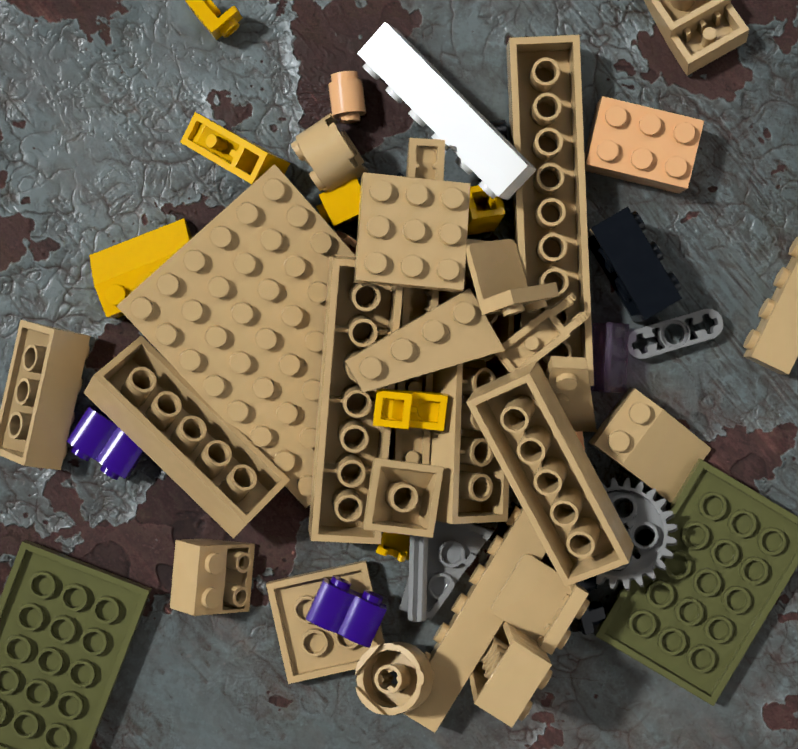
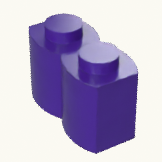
[66,406,145,480]
[306,575,387,648]

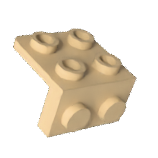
[466,239,560,317]
[491,554,590,655]

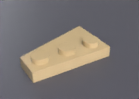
[545,356,597,432]

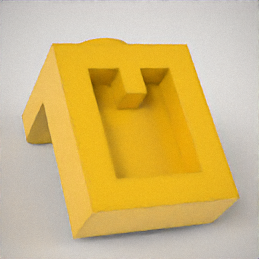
[185,0,242,40]

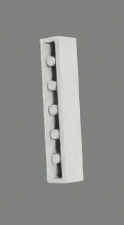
[357,22,537,200]

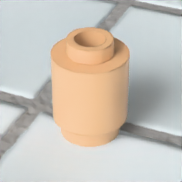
[328,71,366,124]

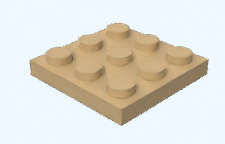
[354,172,471,293]
[266,560,385,684]

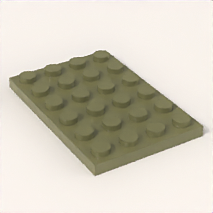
[594,459,798,706]
[0,540,152,749]

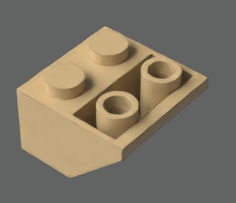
[170,539,255,616]

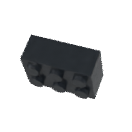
[588,206,682,322]

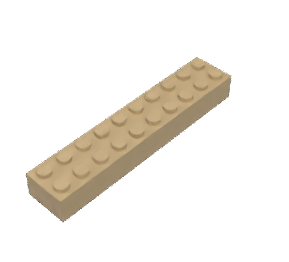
[506,35,594,386]

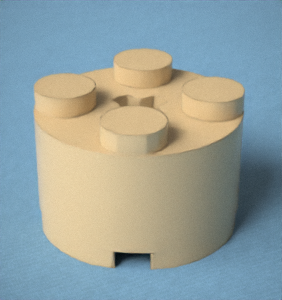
[291,113,369,192]
[355,642,435,715]

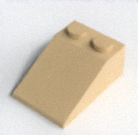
[589,388,712,503]

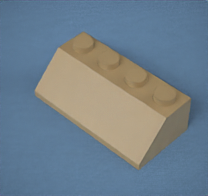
[0,320,91,470]

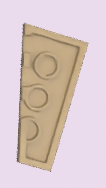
[344,288,505,393]

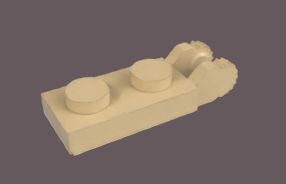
[495,293,590,373]

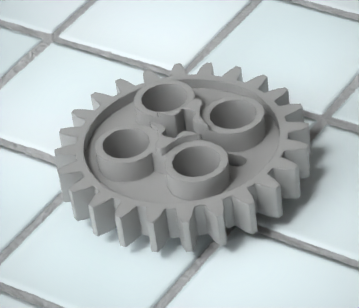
[588,477,678,591]

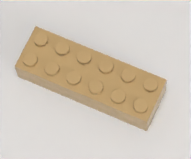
[84,335,290,539]
[466,361,634,587]

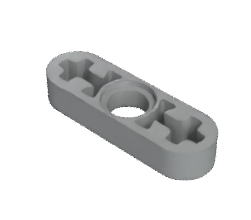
[624,309,723,359]

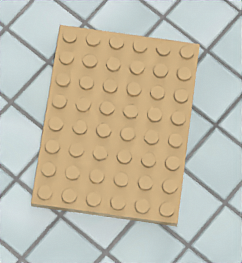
[117,164,394,508]

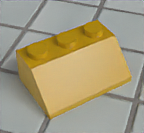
[89,218,192,319]

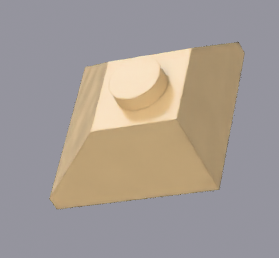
[362,457,444,538]

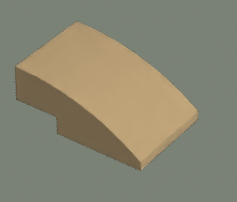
[644,0,749,76]

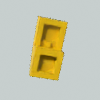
[373,389,448,431]

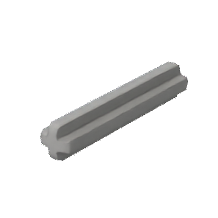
[408,535,428,622]

